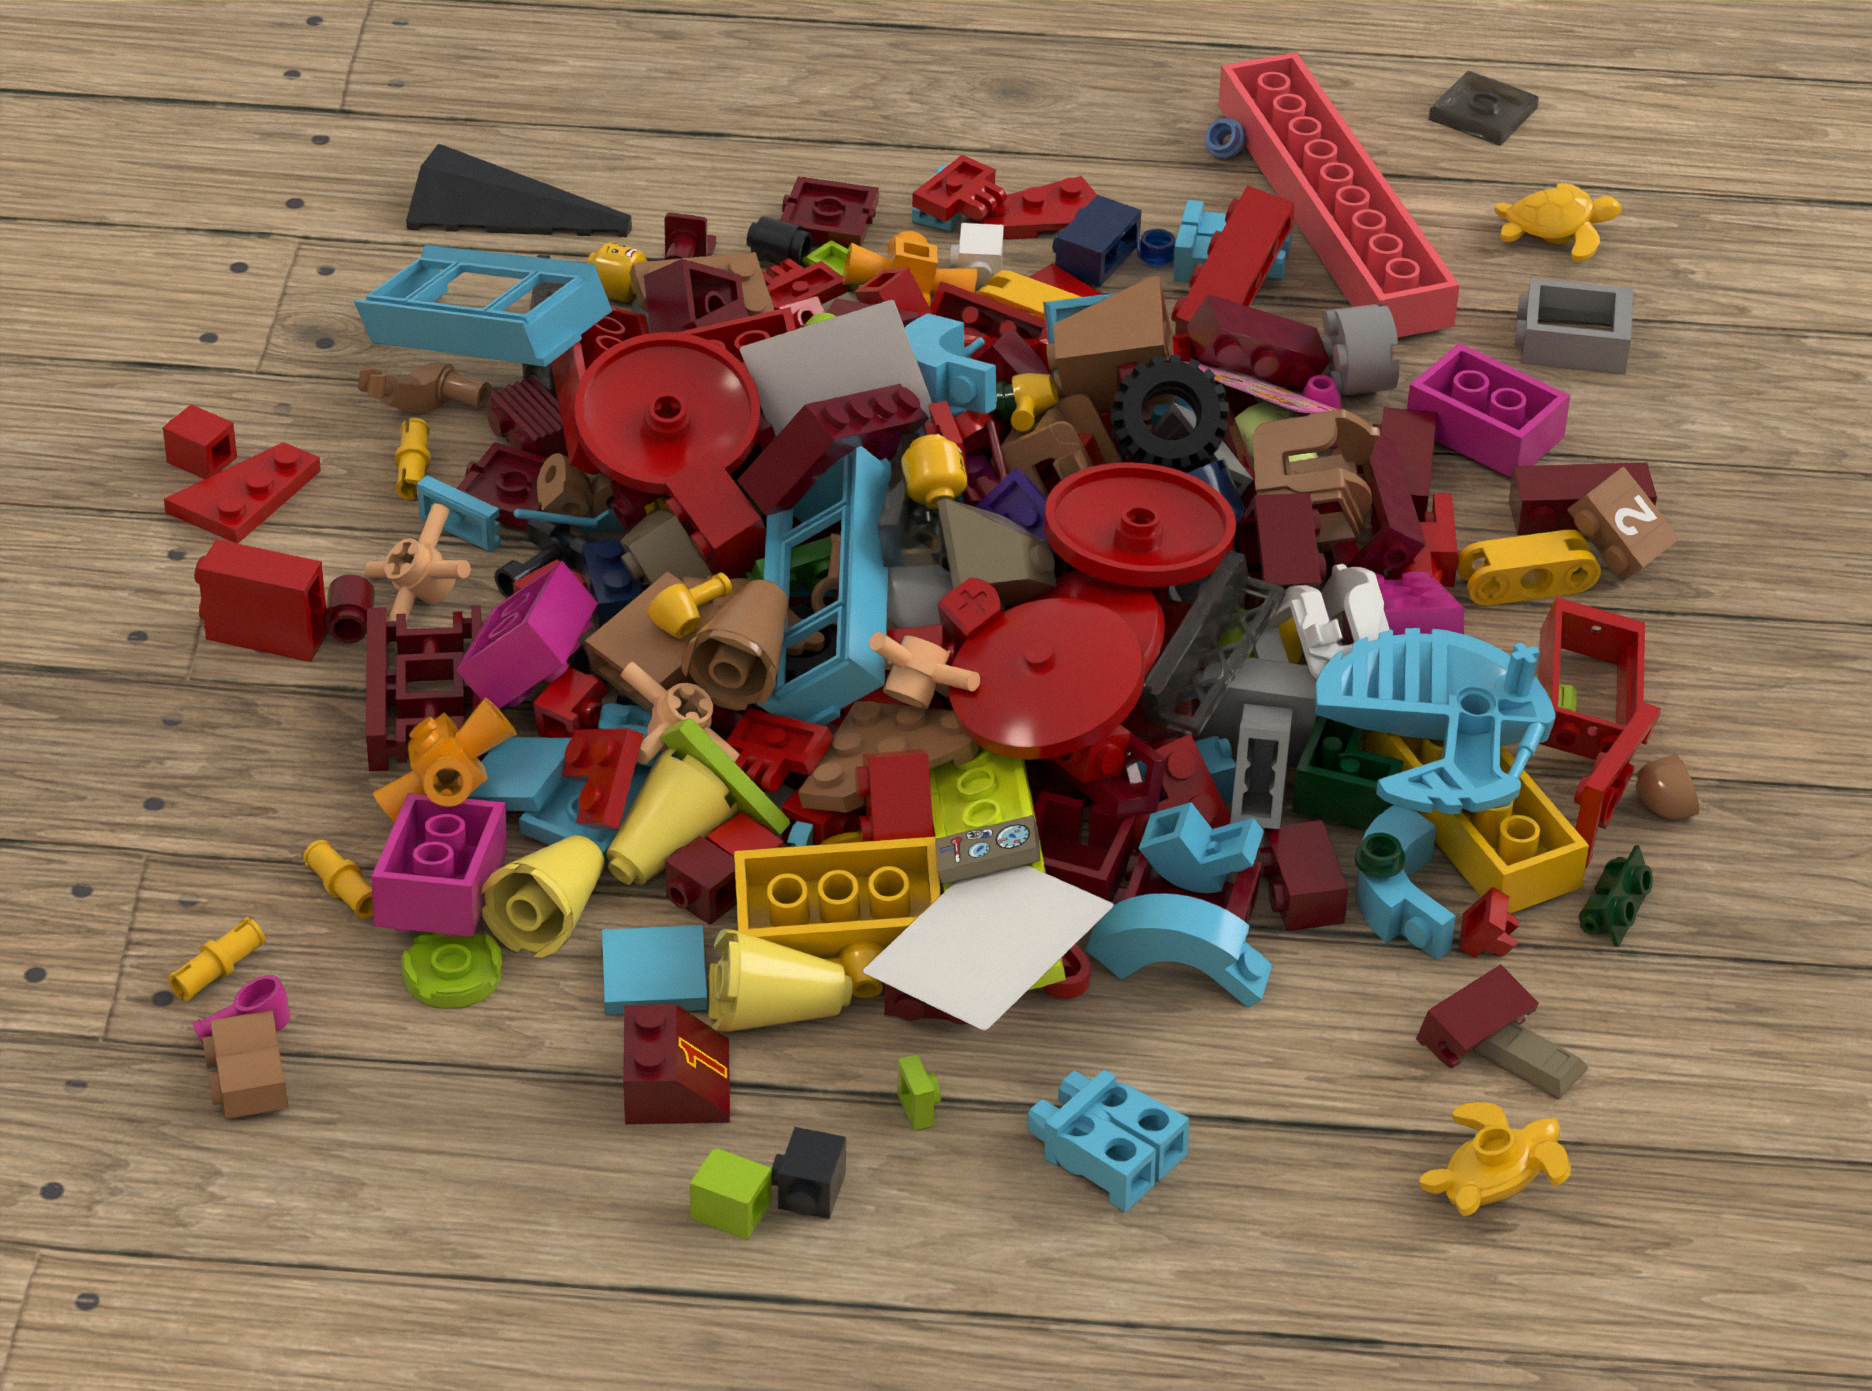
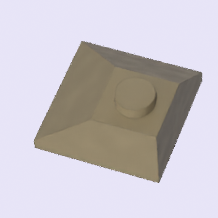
[937,498,1057,606]
[620,507,712,585]

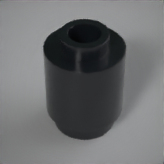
[746,216,813,265]

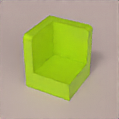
[689,1148,772,1240]

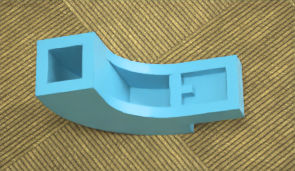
[905,313,996,414]
[1356,805,1456,960]
[1085,894,1273,1008]

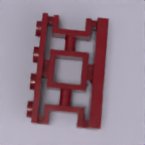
[366,605,485,771]

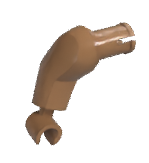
[358,362,491,415]

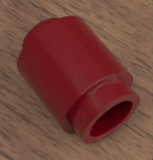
[325,575,375,643]

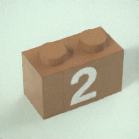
[1567,466,1680,581]

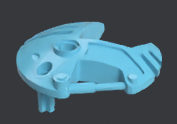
[1314,628,1555,814]

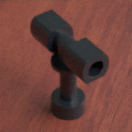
[494,510,601,598]

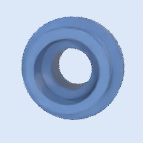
[1206,118,1246,159]

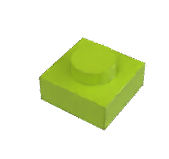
[897,1054,941,1131]

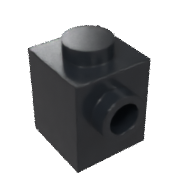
[772,1127,846,1219]

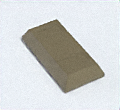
[1473,1022,1588,1099]

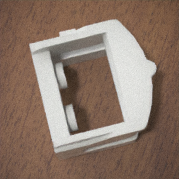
[1248,564,1390,679]

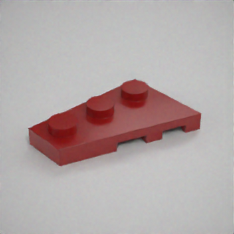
[969,176,1097,240]
[164,442,321,544]

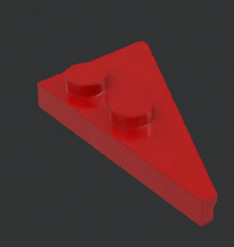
[1574,702,1661,868]

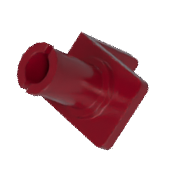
[664,212,716,260]

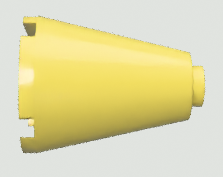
[606,748,738,885]
[481,835,604,958]
[707,929,852,1032]

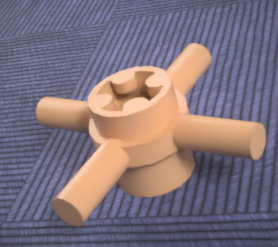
[364,503,471,622]
[869,632,980,709]
[620,661,740,764]

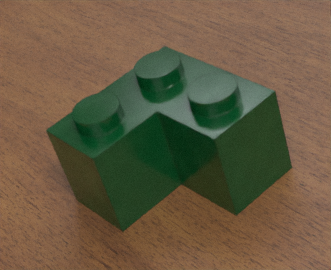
[1292,715,1404,830]

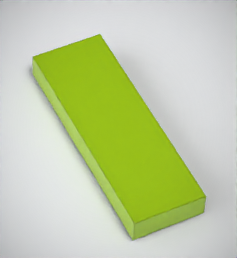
[659,718,791,836]

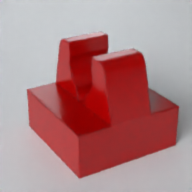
[1459,887,1519,958]

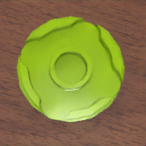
[401,931,503,1009]

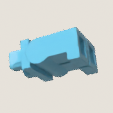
[1174,199,1292,282]
[1028,1070,1189,1213]

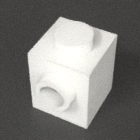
[950,223,1004,289]

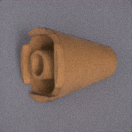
[682,580,789,711]

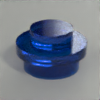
[1136,229,1176,267]

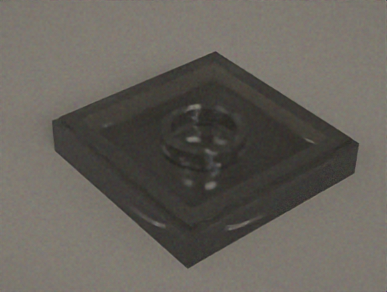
[1429,71,1539,146]

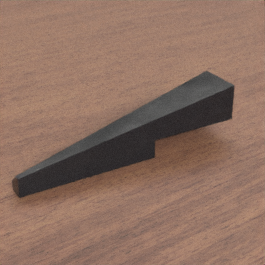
[406,143,632,237]

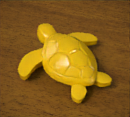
[1495,183,1622,262]
[1419,1102,1571,1216]

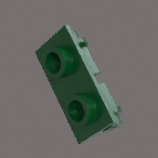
[1579,845,1653,947]

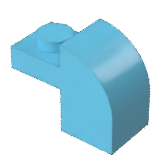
[1139,802,1264,893]

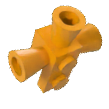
[842,231,977,307]
[373,697,517,822]

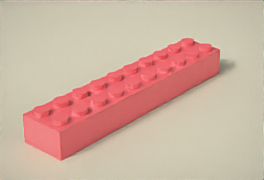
[1218,52,1460,338]

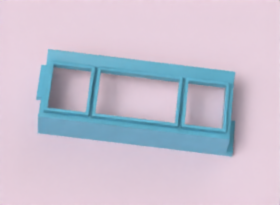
[354,245,612,367]
[757,446,891,726]

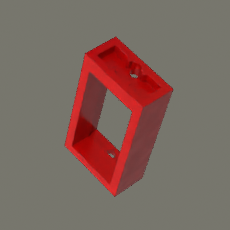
[1538,597,1645,763]

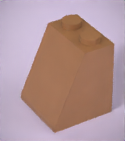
[1047,275,1177,412]

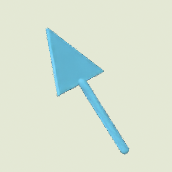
[514,509,626,533]

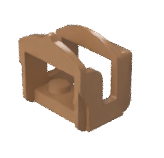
[991,393,1123,498]
[1252,409,1380,553]

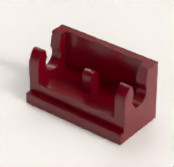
[1416,964,1539,1068]

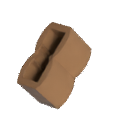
[202,1010,289,1119]

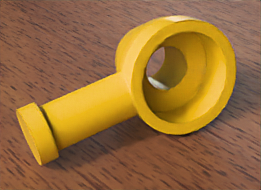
[1011,373,1059,431]
[646,573,732,639]
[825,941,887,998]

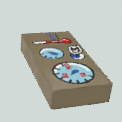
[936,815,1041,884]

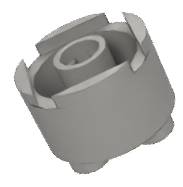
[1321,304,1400,396]

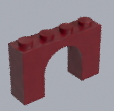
[737,384,929,516]

